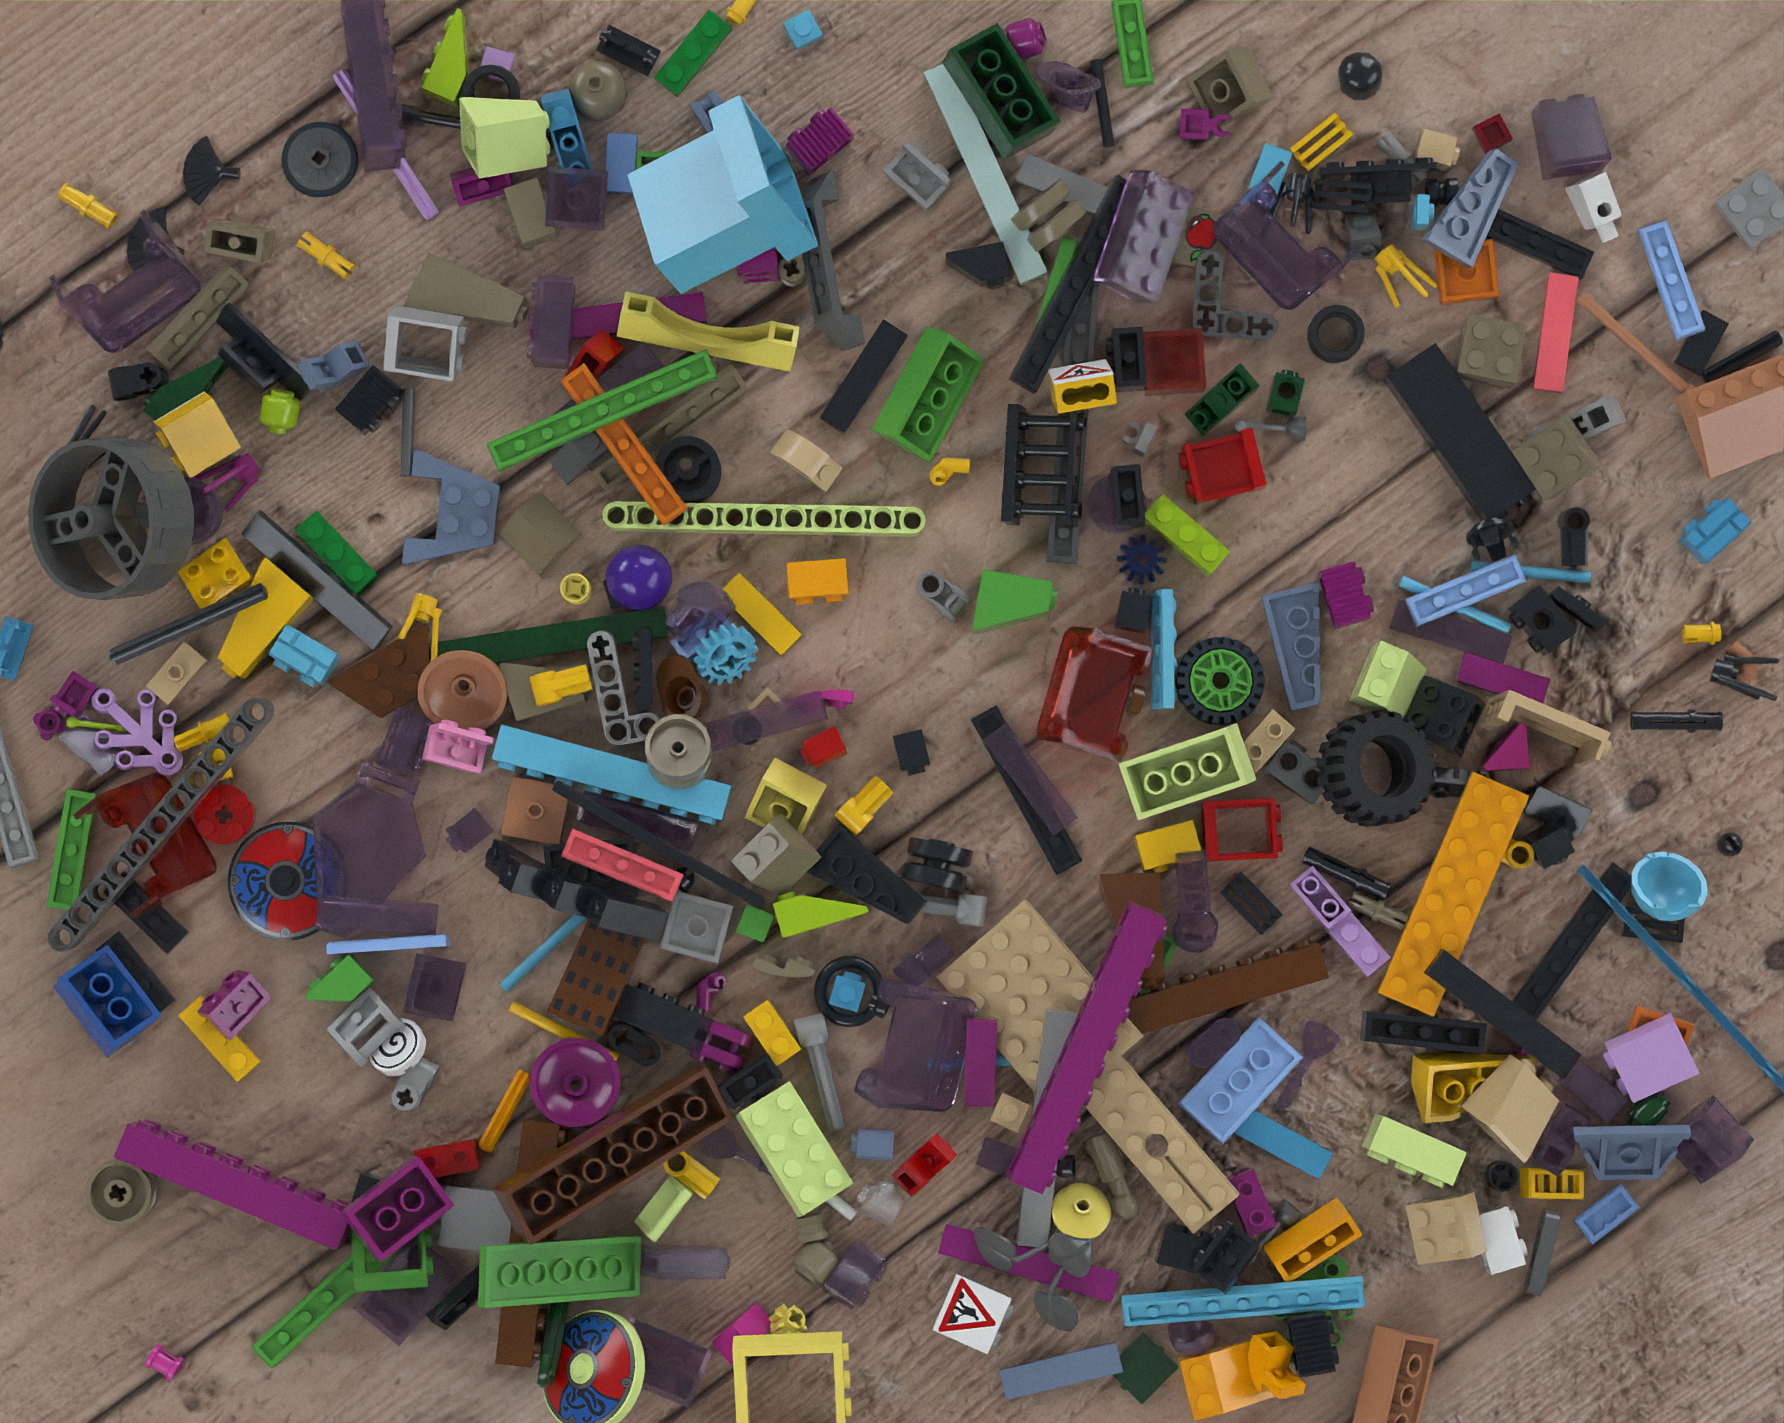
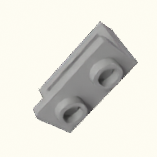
[883,141,950,212]

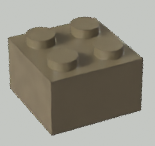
[1454,314,1527,389]
[1512,416,1602,501]

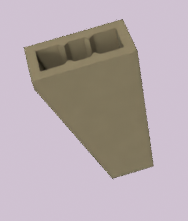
[404,252,529,328]

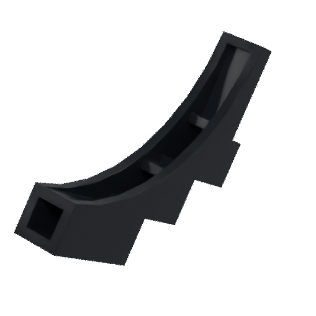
[484,839,669,941]

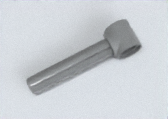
[872,894,988,927]
[794,1013,845,1131]

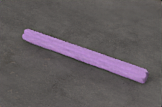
[333,69,438,220]

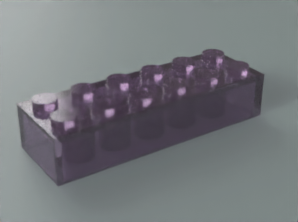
[340,0,407,172]

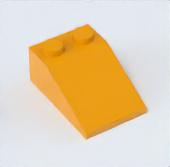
[1177,1339,1276,1421]

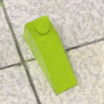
[773,891,869,938]

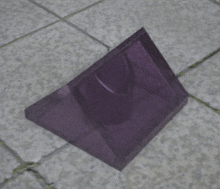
[403,953,466,1021]

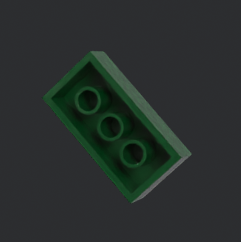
[942,23,1060,160]

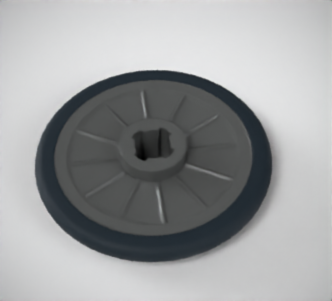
[282,122,358,197]

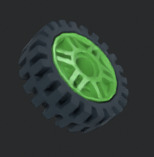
[1176,637,1265,725]

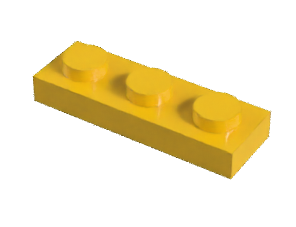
[178,996,261,1082]

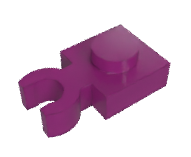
[1179,108,1232,140]

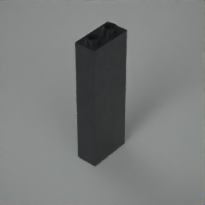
[1383,343,1536,521]

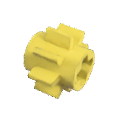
[769,1304,807,1334]

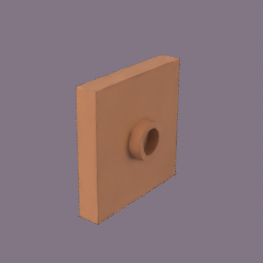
[501,776,569,845]

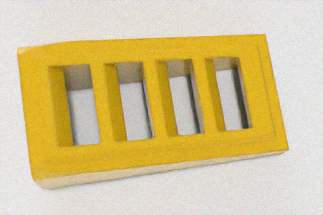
[1519,1168,1584,1200]

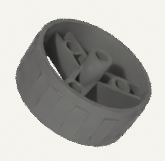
[28,437,194,600]

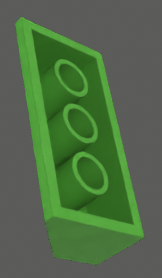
[871,326,985,463]

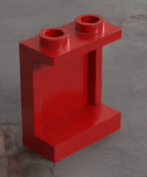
[1178,428,1267,505]

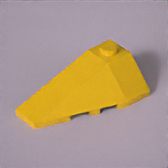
[1411,1052,1537,1123]

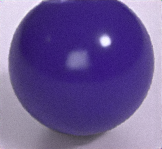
[606,544,672,611]

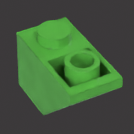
[305,955,377,1001]

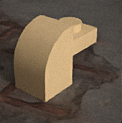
[770,429,843,492]

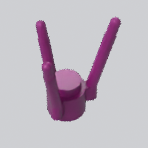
[187,453,262,512]

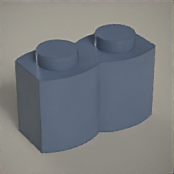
[851,1128,894,1161]

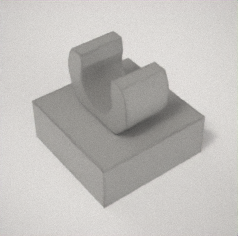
[1122,421,1158,457]

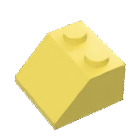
[744,758,827,835]

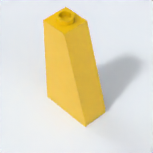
[217,557,314,679]

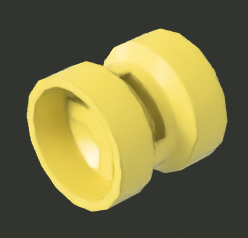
[560,573,592,605]

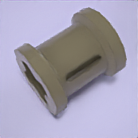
[778,257,806,287]

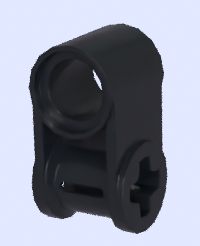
[108,362,169,401]

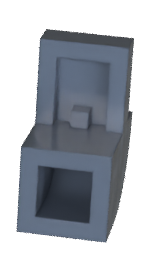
[297,341,370,393]

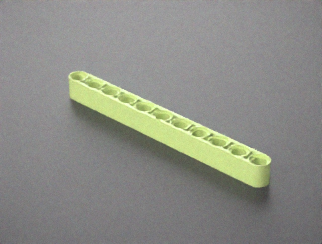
[602,501,926,537]

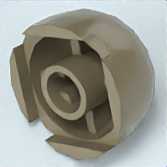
[568,60,627,121]

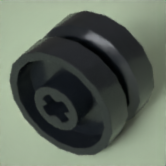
[901,837,973,892]

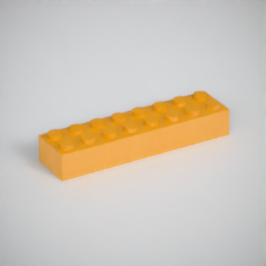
[1378,771,1529,1017]

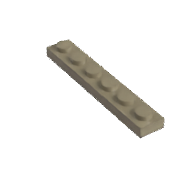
[588,363,749,492]

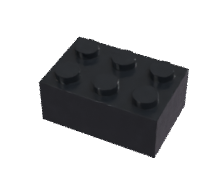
[543,837,641,898]

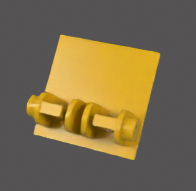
[178,537,254,609]

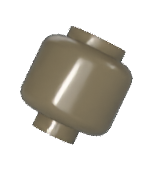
[794,1239,839,1285]

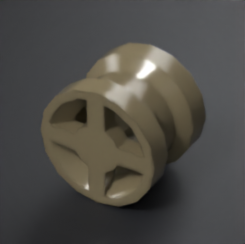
[794,1213,828,1243]

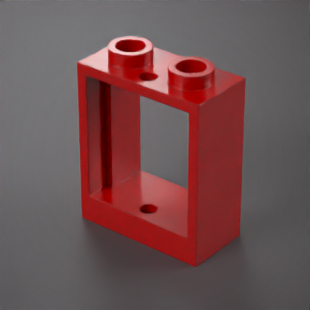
[1201,798,1283,862]

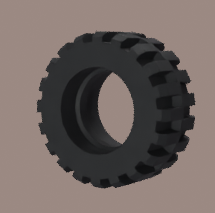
[1316,710,1436,827]

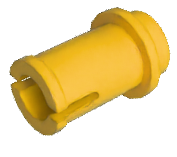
[725,0,757,26]
[1682,621,1721,645]

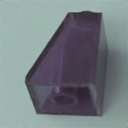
[1531,94,1612,181]

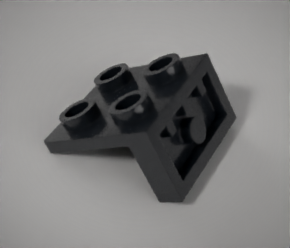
[1405,676,1485,757]

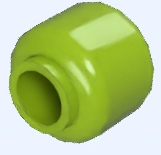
[260,389,300,434]

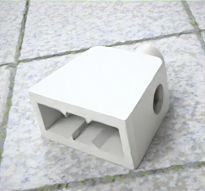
[1565,172,1622,243]

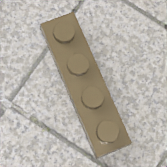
[146,262,249,370]

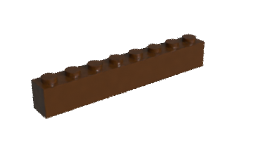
[1128,939,1329,1034]

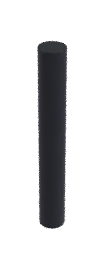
[1090,59,1115,148]

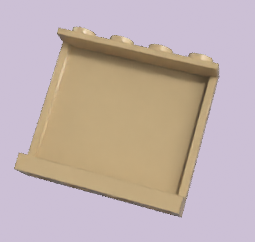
[1478,690,1612,767]

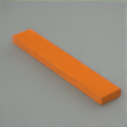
[560,364,688,526]

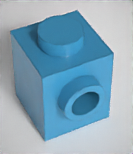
[829,971,866,1012]

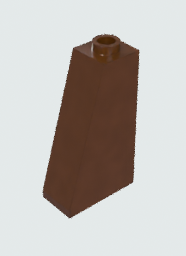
[1099,873,1165,989]

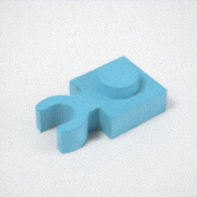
[1410,194,1434,230]

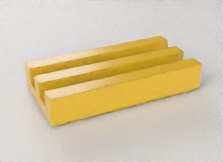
[1289,113,1354,173]

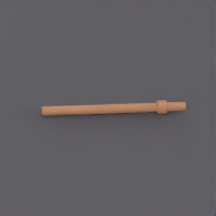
[1576,291,1695,395]

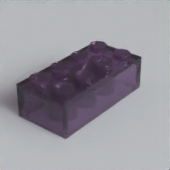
[1092,170,1195,303]

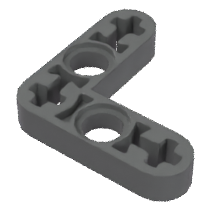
[1191,250,1278,340]

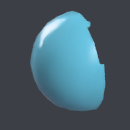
[1631,851,1708,921]

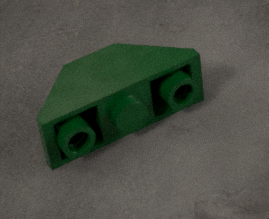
[1184,363,1260,436]

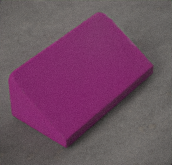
[450,167,514,207]

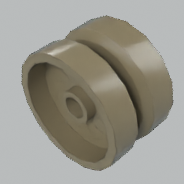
[1011,179,1086,252]
[645,714,712,789]
[85,1159,160,1226]

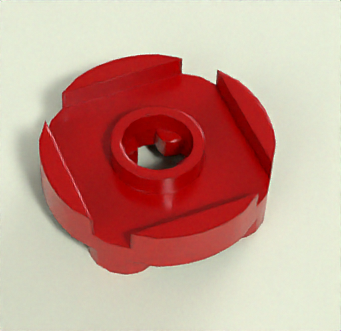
[194,785,255,845]

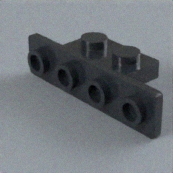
[1320,157,1440,205]
[217,303,309,401]

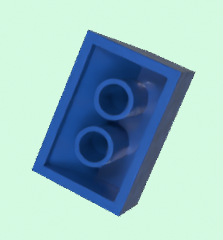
[53,945,162,1058]

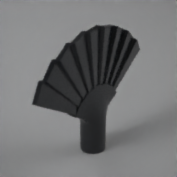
[183,135,241,206]
[127,207,184,272]

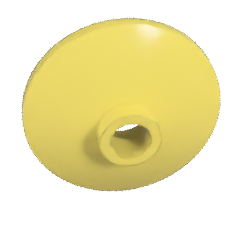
[1051,1183,1111,1239]

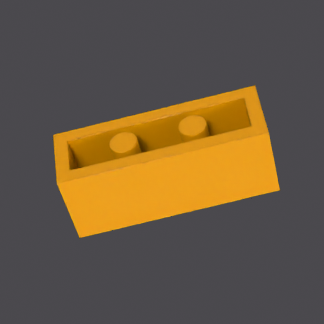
[1262,1197,1362,1282]

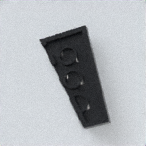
[807,824,927,924]

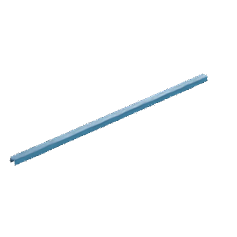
[1577,865,1784,1093]

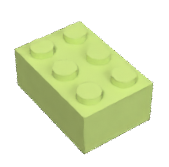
[1362,1113,1467,1188]

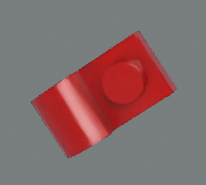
[891,1133,957,1197]

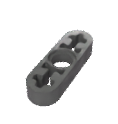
[1524,1208,1561,1296]

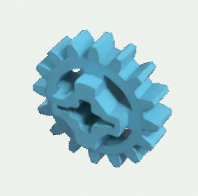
[693,623,758,685]

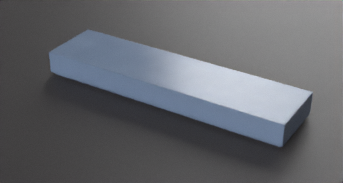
[999,1341,1123,1400]

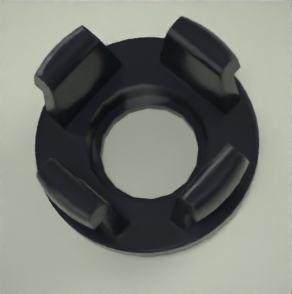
[1466,518,1518,561]

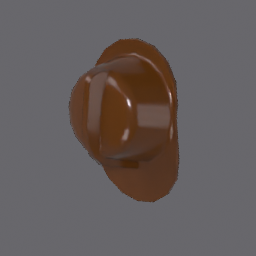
[656,654,707,718]

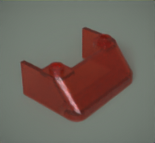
[73,772,217,918]

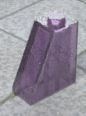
[640,1244,730,1280]

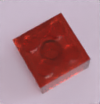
[1143,328,1206,396]

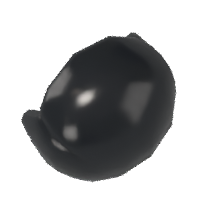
[1338,52,1383,100]

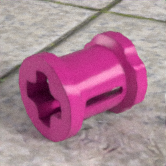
[144,1344,184,1382]

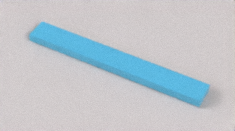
[1122,1276,1365,1327]

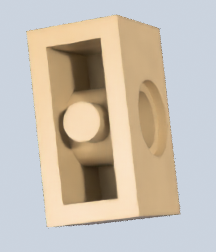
[1243,709,1295,774]

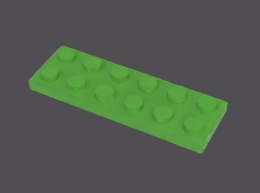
[478,1234,641,1308]

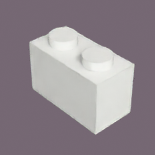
[1479,1204,1528,1275]

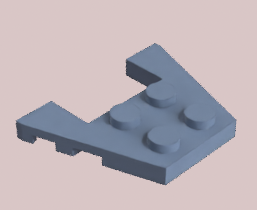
[402,450,500,565]

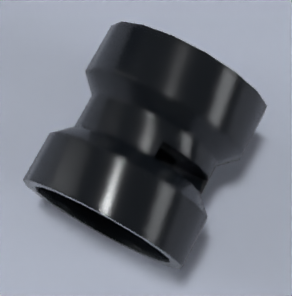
[1425,177,1459,208]
[1484,1160,1519,1192]

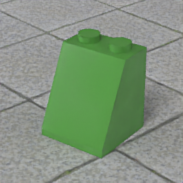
[971,569,1058,634]

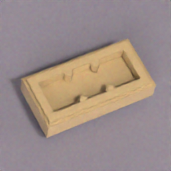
[146,641,208,706]

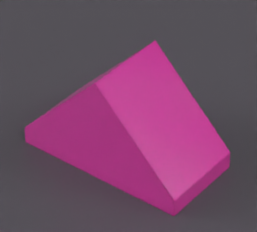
[1479,722,1530,772]
[711,1302,771,1364]

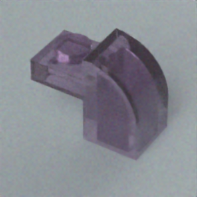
[665,582,736,642]
[1533,1102,1591,1177]

